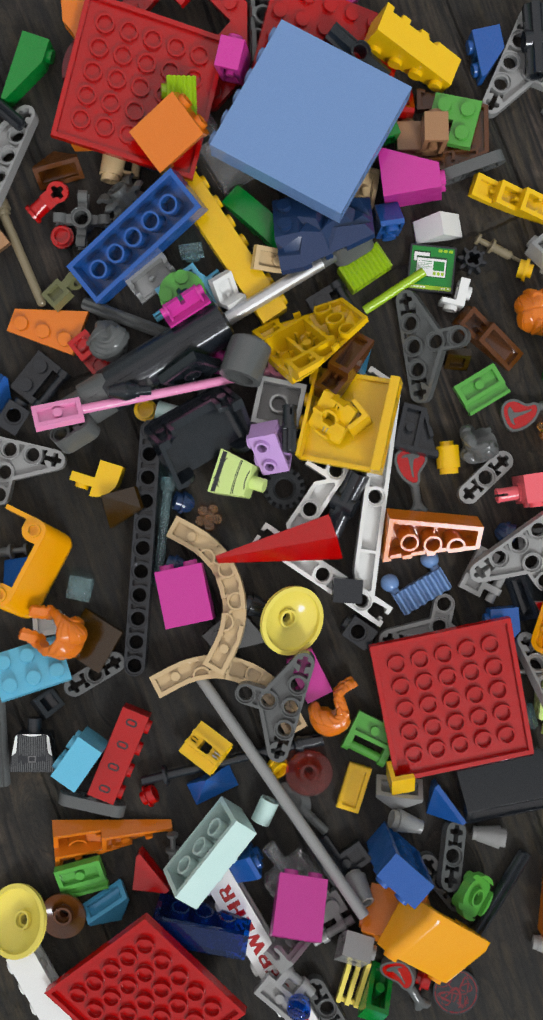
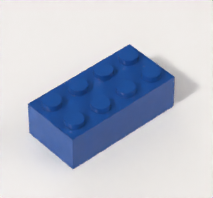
[366,821,435,909]

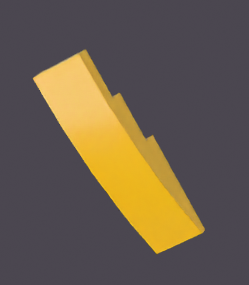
[467,172,543,225]

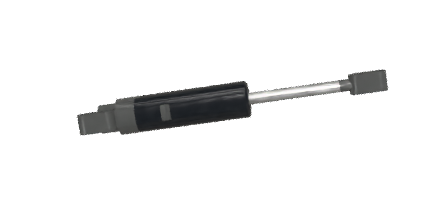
[50,239,374,454]

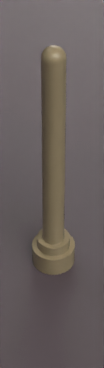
[0,198,46,307]

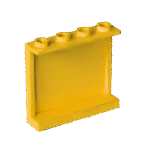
[295,366,403,475]

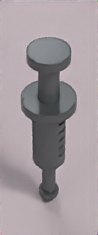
[0,543,30,559]
[165,831,180,861]

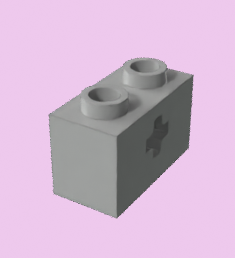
[334,930,377,968]

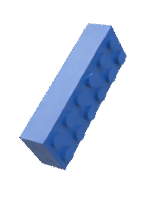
[66,168,208,304]

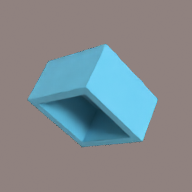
[51,726,109,792]

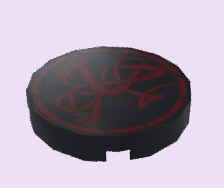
[432,968,479,1015]

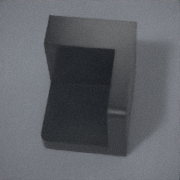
[331,577,363,604]

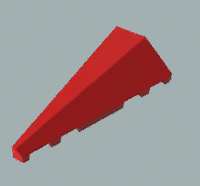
[215,514,343,563]

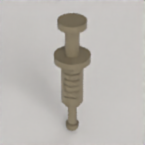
[473,233,521,264]

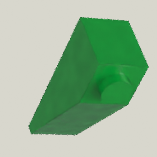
[1,30,56,108]

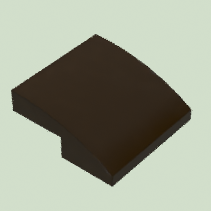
[75,608,124,673]

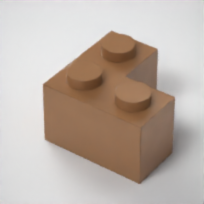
[394,108,449,158]

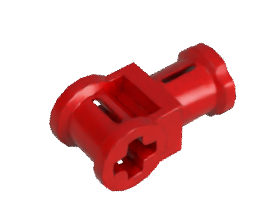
[25,181,69,224]

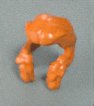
[514,288,543,336]
[18,605,88,660]
[308,676,358,737]

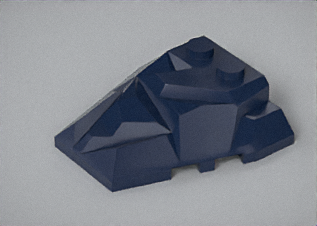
[272,197,375,275]

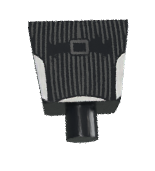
[9,716,58,772]

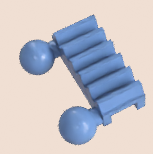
[380,553,452,616]

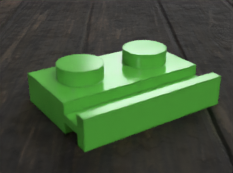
[452,363,511,417]
[53,855,110,897]

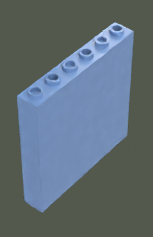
[208,19,412,223]

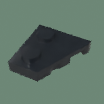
[394,402,439,459]

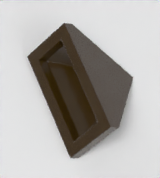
[101,486,144,528]

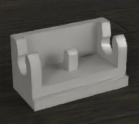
[125,252,176,305]
[263,937,311,975]

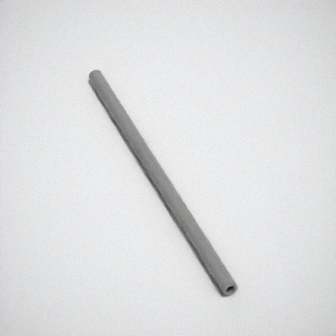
[196,679,369,920]

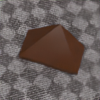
[32,151,85,191]

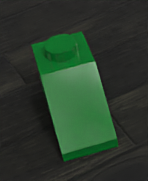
[357,961,393,1020]

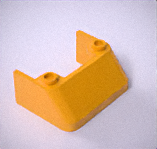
[0,504,73,619]

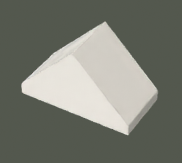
[412,211,462,244]

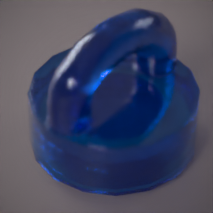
[287,994,311,1020]

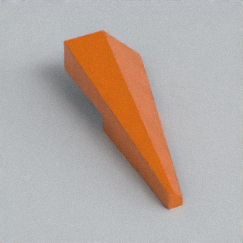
[52,819,172,867]

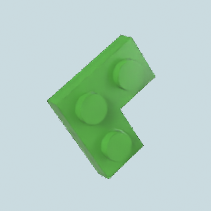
[432,92,482,151]

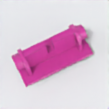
[159,284,212,328]

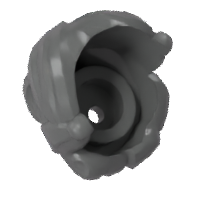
[86,320,129,363]
[459,424,499,464]

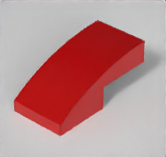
[67,329,110,374]

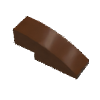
[451,306,524,371]
[314,332,375,398]

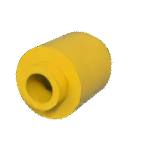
[435,441,460,475]

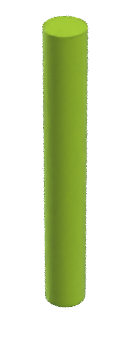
[362,267,426,314]

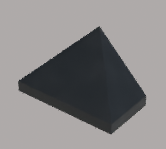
[505,574,543,621]

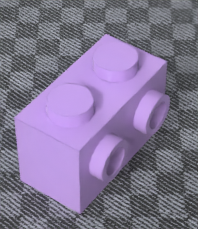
[246,419,292,476]

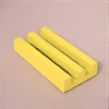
[335,962,372,1009]

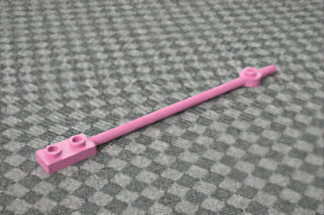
[31,362,286,432]

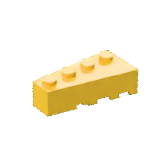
[364,2,461,93]

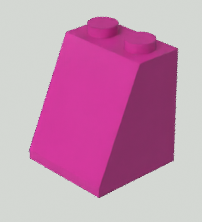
[378,148,446,207]
[154,559,216,629]
[269,869,328,943]

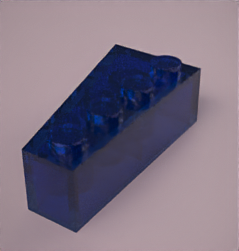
[153,890,251,960]

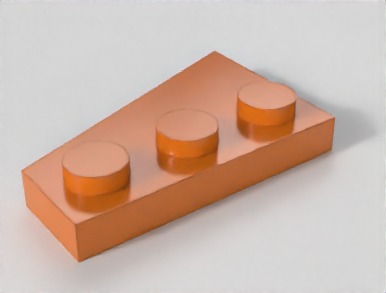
[7,309,90,356]

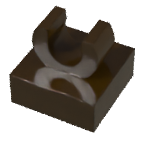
[443,346,472,371]

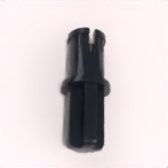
[280,404,299,453]

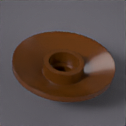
[44,893,86,939]

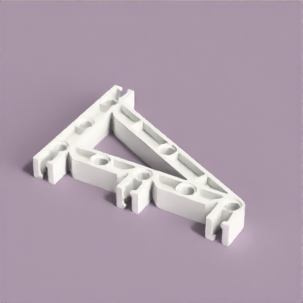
[253,366,400,627]

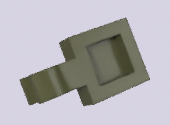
[41,272,82,312]

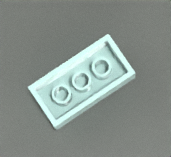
[163,796,257,910]

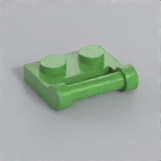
[340,709,390,767]

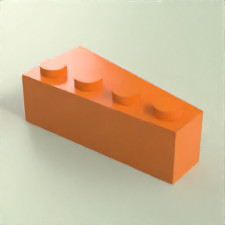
[380,508,484,562]

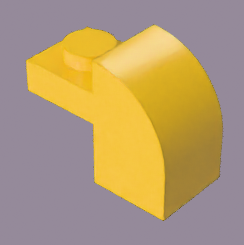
[69,460,126,497]

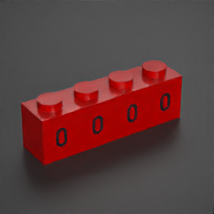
[87,702,153,805]

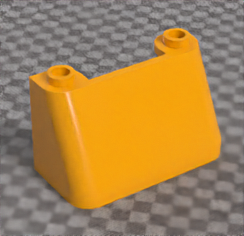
[377,902,490,985]

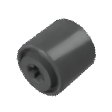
[219,333,271,387]

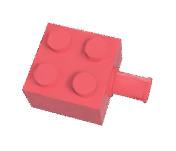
[494,472,543,508]

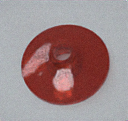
[286,750,333,796]

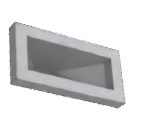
[376,774,423,810]

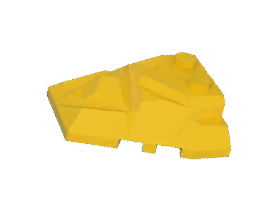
[252,298,369,385]

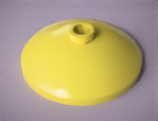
[260,586,324,656]
[0,883,47,960]

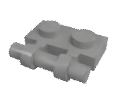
[457,545,506,604]
[313,886,356,946]
[254,966,316,1020]

